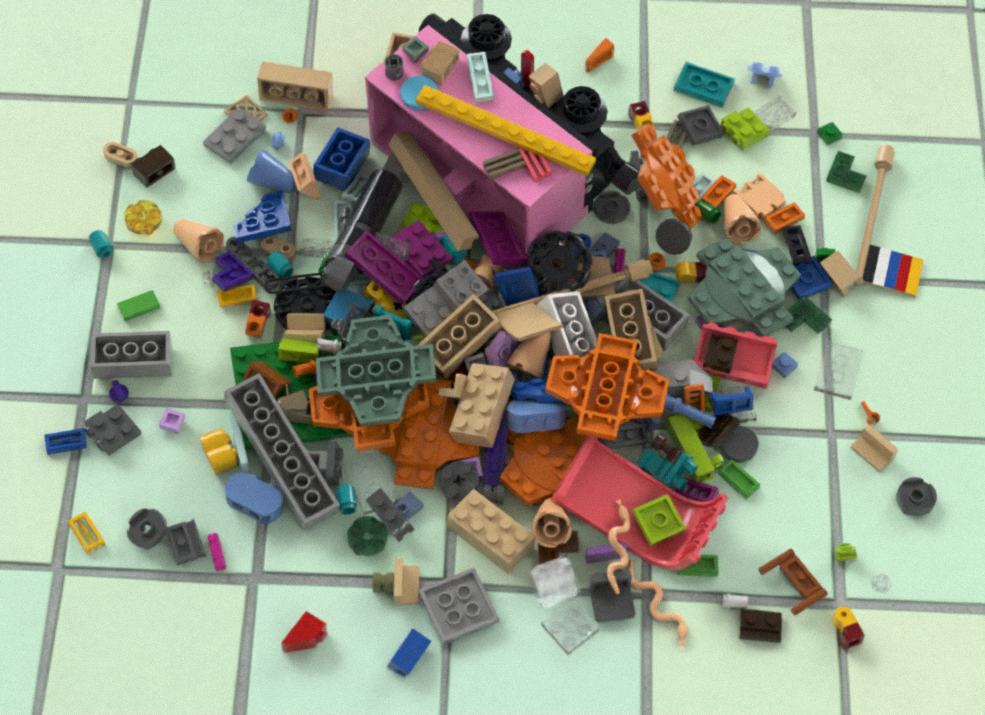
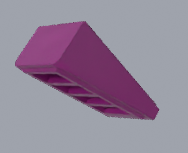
[675,478,719,502]

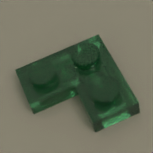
[826,151,867,193]
[785,296,832,334]

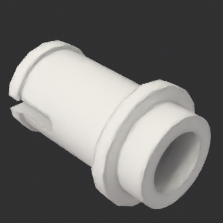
[316,338,341,355]
[722,593,748,609]

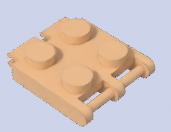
[732,173,786,219]

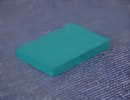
[673,62,735,108]

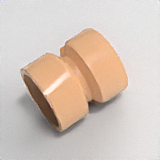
[474,255,504,288]

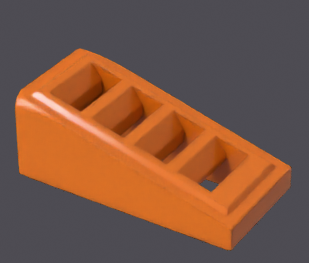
[585,38,615,73]
[683,384,705,420]

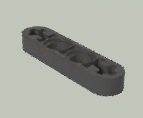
[226,237,279,291]

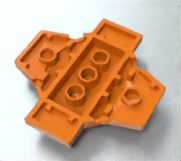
[631,122,702,229]
[545,333,669,441]
[373,379,481,490]
[309,383,430,452]
[500,416,610,506]

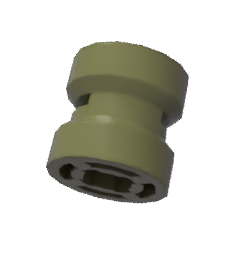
[373,572,394,593]

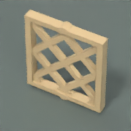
[224,95,268,121]

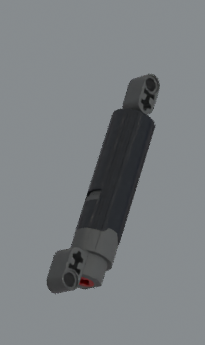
[321,151,404,293]

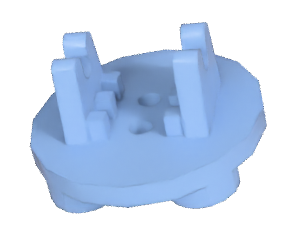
[747,62,782,88]

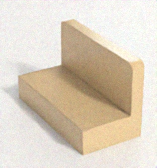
[820,251,860,297]
[284,313,326,342]
[439,374,468,401]
[851,424,898,472]
[394,558,419,605]

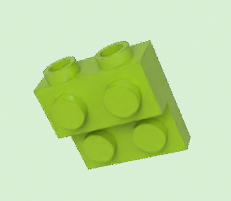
[720,107,771,151]

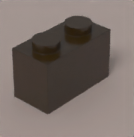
[131,145,176,188]

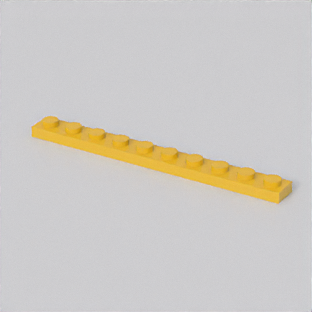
[416,85,596,176]

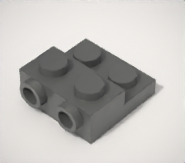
[84,404,141,455]

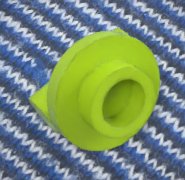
[835,543,857,562]

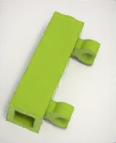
[666,413,724,483]

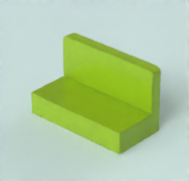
[278,338,319,363]

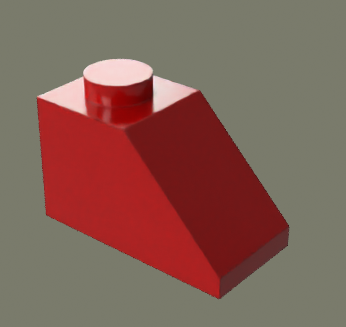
[281,611,328,653]

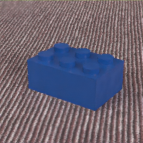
[313,127,370,191]

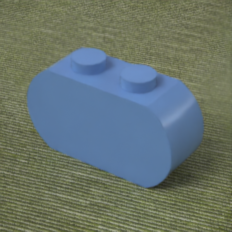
[507,399,566,433]
[225,472,283,524]

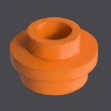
[647,252,666,270]

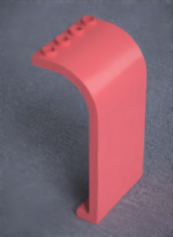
[551,436,728,570]

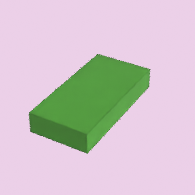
[117,290,160,321]
[718,459,761,499]
[677,555,719,576]

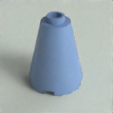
[247,149,297,193]

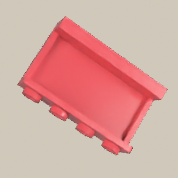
[694,323,778,389]

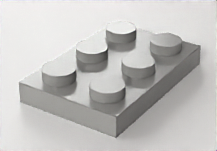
[203,107,266,164]

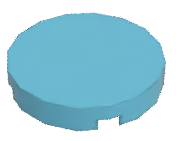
[401,76,438,110]

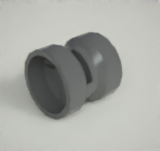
[384,54,404,81]
[483,484,504,505]

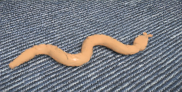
[607,499,630,594]
[628,560,687,647]

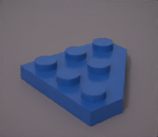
[234,190,292,243]
[509,375,570,406]

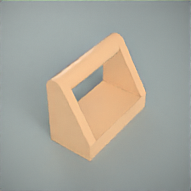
[288,152,321,199]

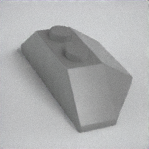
[649,359,713,399]

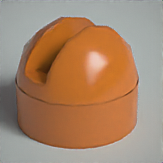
[282,108,298,124]

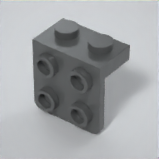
[588,570,635,622]

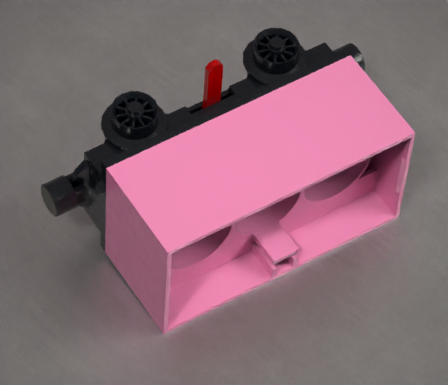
[365,13,640,267]

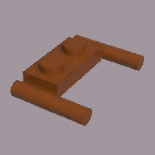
[758,548,828,616]

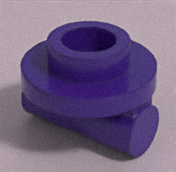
[109,380,129,402]

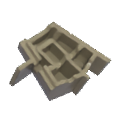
[278,384,312,424]

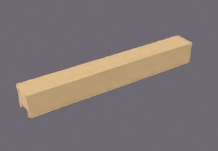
[389,132,479,251]

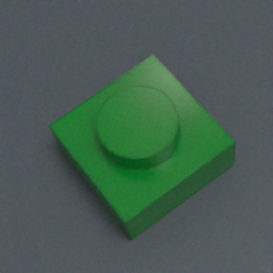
[817,122,843,145]
[815,248,836,264]

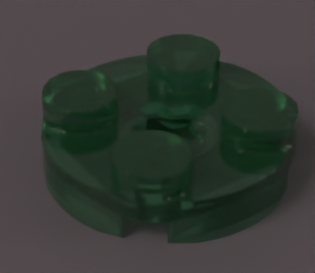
[347,516,388,556]

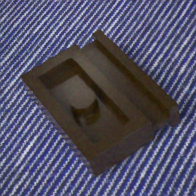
[703,334,738,374]
[697,413,741,450]
[739,608,782,643]

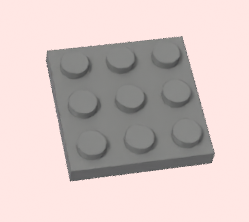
[418,568,500,645]

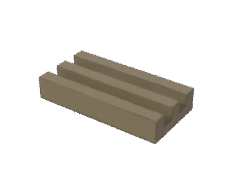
[666,119,687,149]
[483,149,526,180]

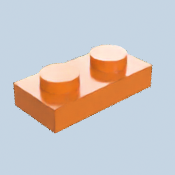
[701,175,737,208]
[764,202,805,234]

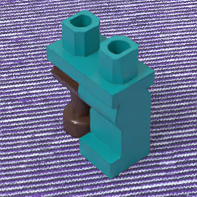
[636,434,698,489]

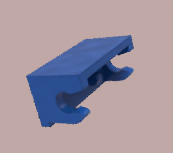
[709,386,754,416]
[387,628,431,677]

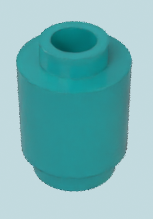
[89,230,114,258]
[267,252,294,277]
[335,484,358,515]

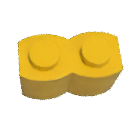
[199,428,239,475]

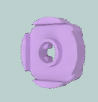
[485,331,518,368]

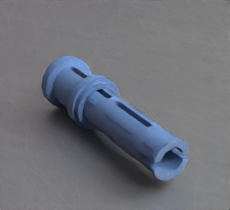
[664,394,716,429]

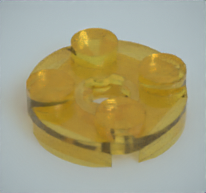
[124,200,162,235]

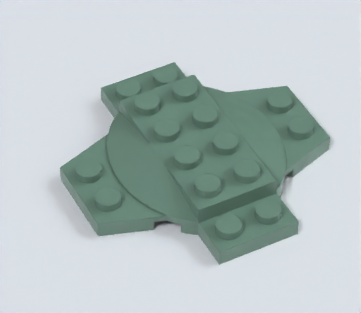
[688,237,801,337]
[316,315,437,427]

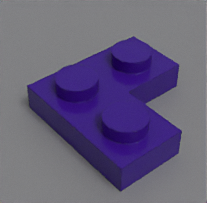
[212,251,254,292]

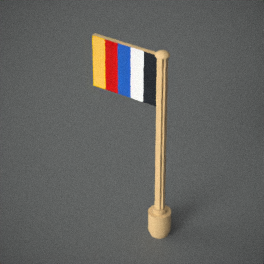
[854,144,924,297]

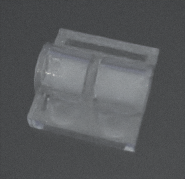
[529,555,580,609]

